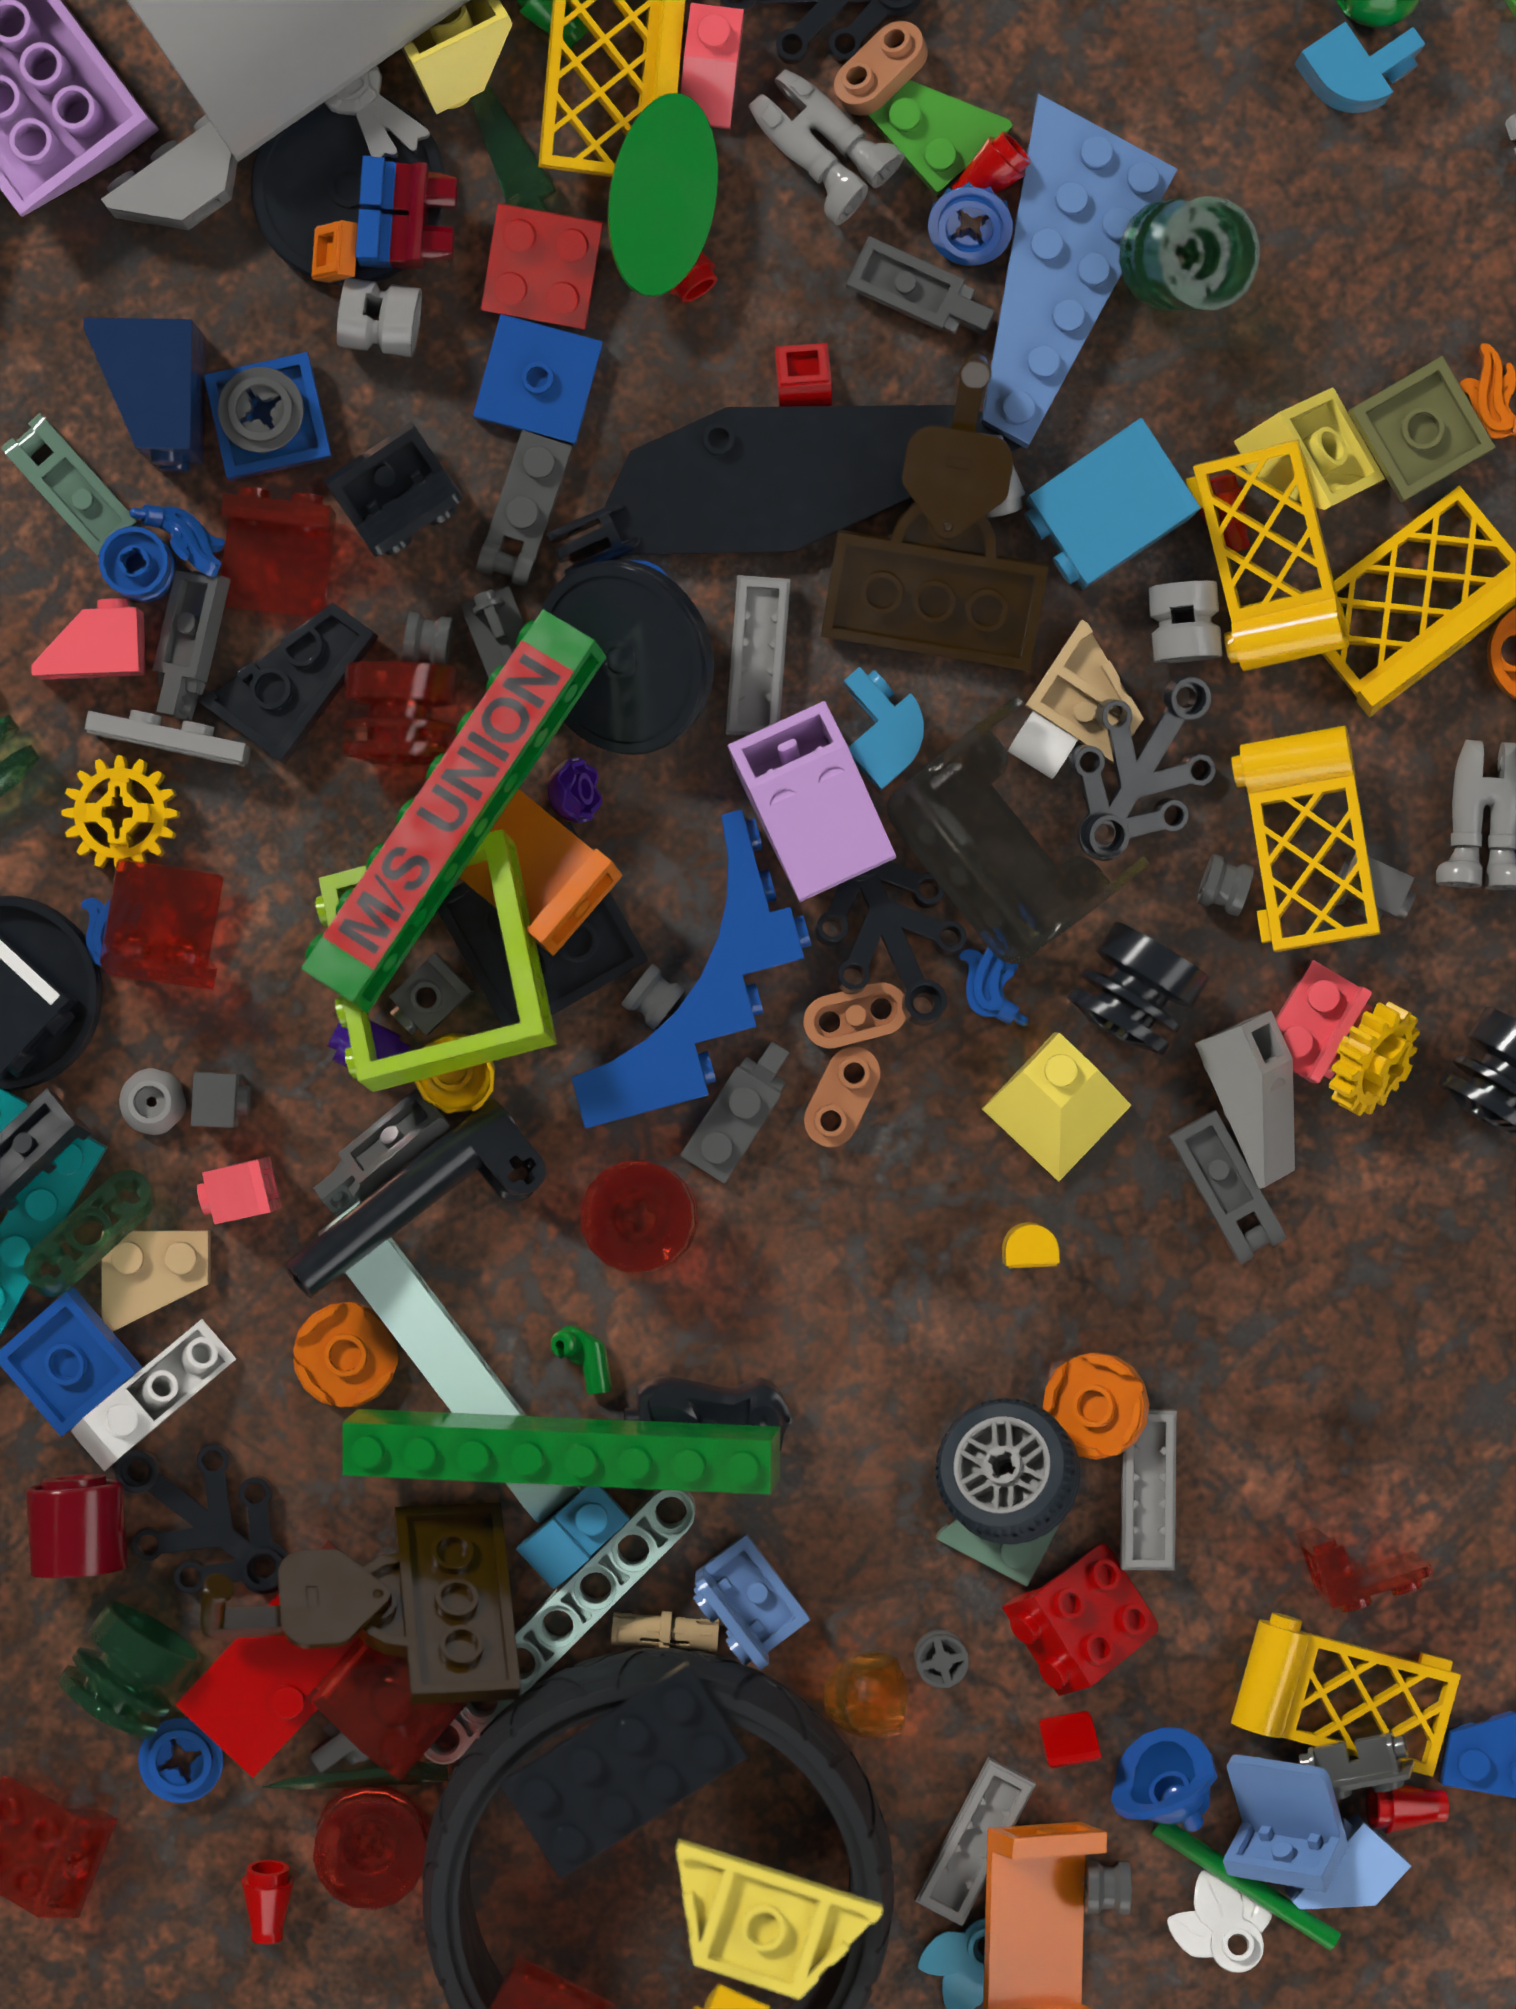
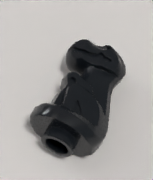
[624,1376,793,1451]

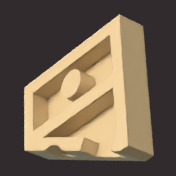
[1025,620,1144,764]
[102,1230,211,1332]

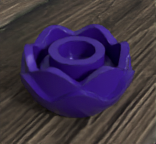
[547,758,602,823]

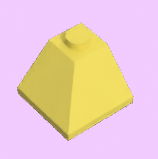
[402,0,512,115]
[1234,387,1385,510]
[982,1033,1131,1182]

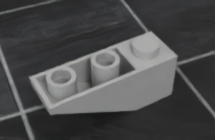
[1195,1010,1295,1189]

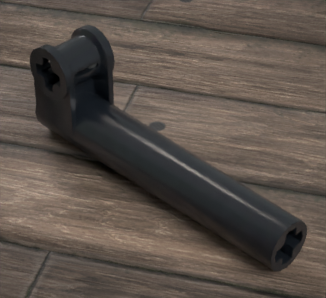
[284,1098,546,1298]

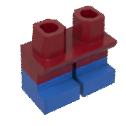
[356,155,458,269]

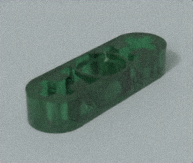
[24,1170,155,1297]

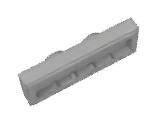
[726,575,790,737]
[84,710,252,767]
[1120,1409,1177,1570]
[914,1757,1036,1926]

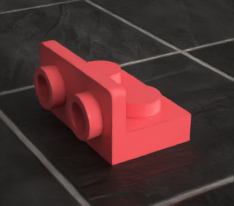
[1276,960,1373,1083]

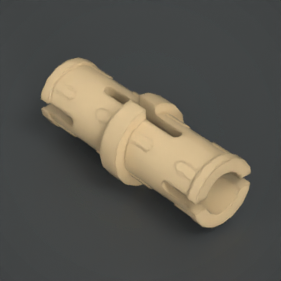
[611,1611,719,1654]

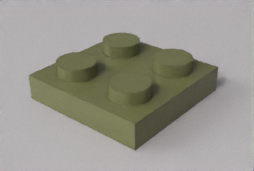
[1348,356,1496,503]

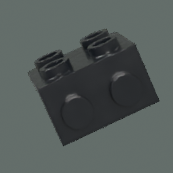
[323,421,464,557]

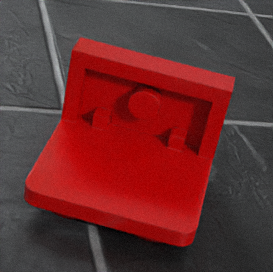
[1001,1544,1158,1696]

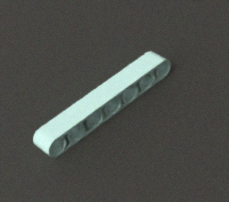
[318,1200,581,1524]
[419,1489,696,1765]

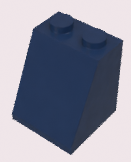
[83,317,206,473]

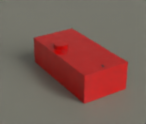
[175,1540,390,1778]

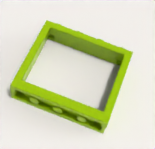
[316,829,557,1092]

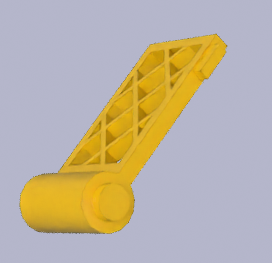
[1186,439,1349,671]
[1231,725,1381,952]
[1231,1612,1461,1777]

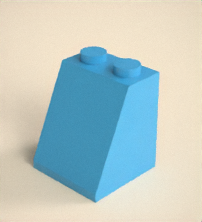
[1024,417,1201,590]

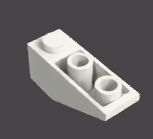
[70,1319,236,1472]

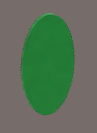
[608,93,718,297]

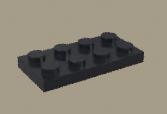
[500,1661,748,1879]

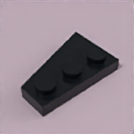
[198,602,379,764]

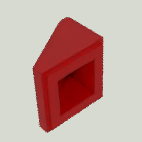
[775,343,832,407]
[1039,1711,1101,1769]

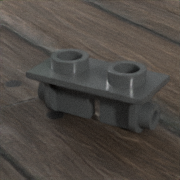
[460,586,525,678]
[1299,1732,1414,1801]

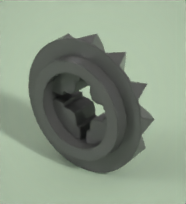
[218,367,305,454]

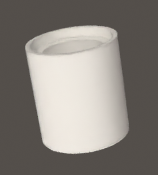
[1008,711,1078,779]

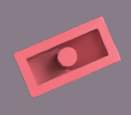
[680,3,744,130]
[31,598,146,680]
[197,1156,283,1225]

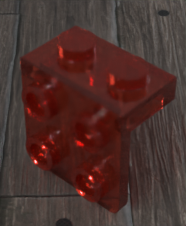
[221,487,337,618]

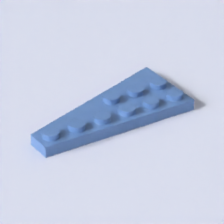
[980,94,1178,449]

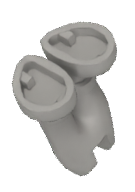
[748,69,905,225]
[1436,740,1516,890]

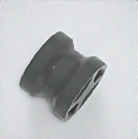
[402,612,453,670]
[1196,854,1254,917]
[620,963,686,1030]
[914,1629,969,1688]
[1084,1860,1132,1916]

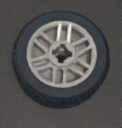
[935,1398,1081,1544]

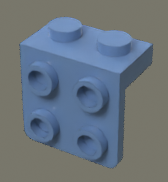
[693,1533,811,1671]
[1223,1754,1348,1892]

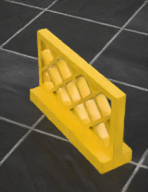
[538,0,685,177]
[1322,485,1516,718]

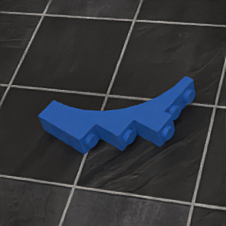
[571,809,811,1129]

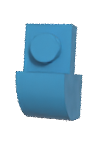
[1294,21,1425,113]
[842,667,924,792]
[516,1486,630,1589]

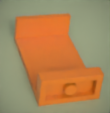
[459,789,623,956]
[983,1822,1107,2009]

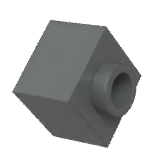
[191,1072,251,1128]

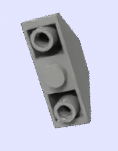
[101,115,238,230]

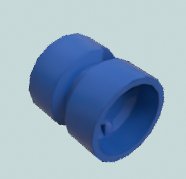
[98,526,178,603]

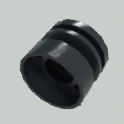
[1067,921,1210,1056]
[1439,1007,1516,1135]

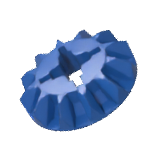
[928,182,1014,266]
[138,1717,224,1803]

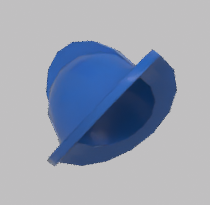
[1111,1727,1218,1832]

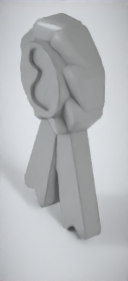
[324,65,430,158]

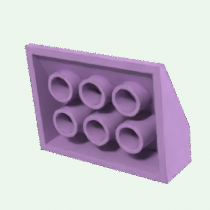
[0,0,160,217]

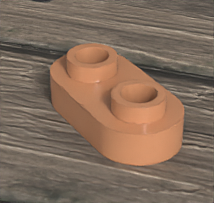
[834,21,928,116]
[803,982,906,1048]
[804,1046,880,1147]

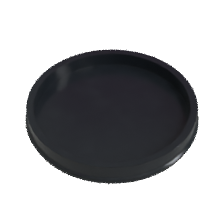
[251,95,446,286]
[539,560,714,755]
[0,896,103,1091]

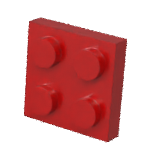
[481,203,604,329]

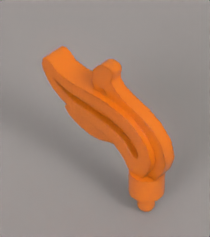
[1459,343,1516,439]

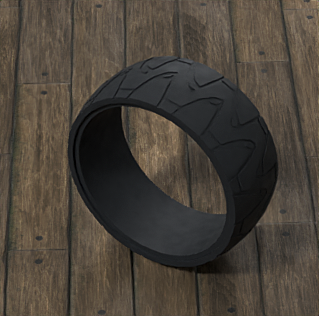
[423,1648,894,2009]

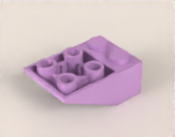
[728,701,896,902]

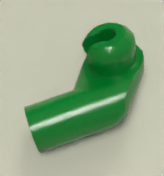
[550,1326,613,1395]

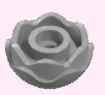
[119,1068,186,1135]

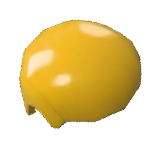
[414,1033,495,1114]

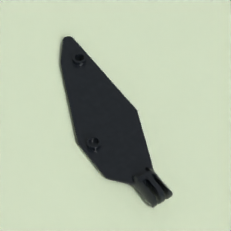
[546,405,1023,576]

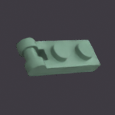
[1,413,140,557]

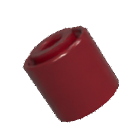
[26,1474,128,1578]

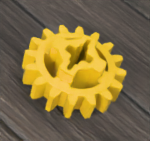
[61,755,180,872]
[1329,1001,1420,1116]

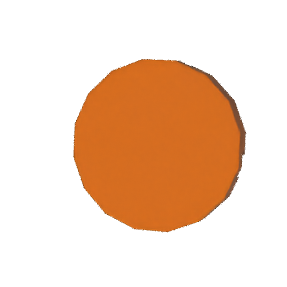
[293,1301,400,1407]
[1043,1352,1150,1460]

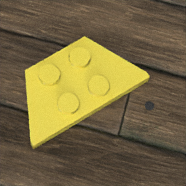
[676,1838,883,1999]

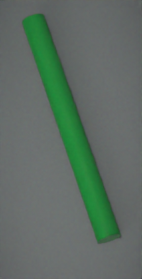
[1151,1823,1341,1951]

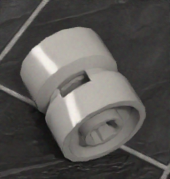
[337,278,422,358]
[1148,581,1223,663]

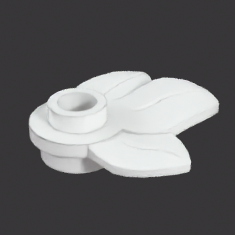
[1167,1870,1272,1973]

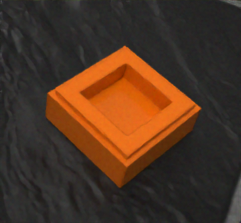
[311,220,358,283]

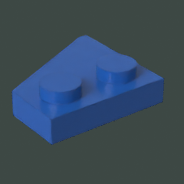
[1439,1710,1516,1798]

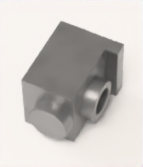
[1327,851,1416,921]
[389,952,474,1035]

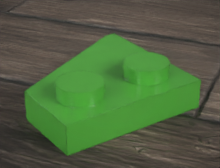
[866,80,1013,197]

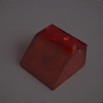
[307,1638,469,1781]

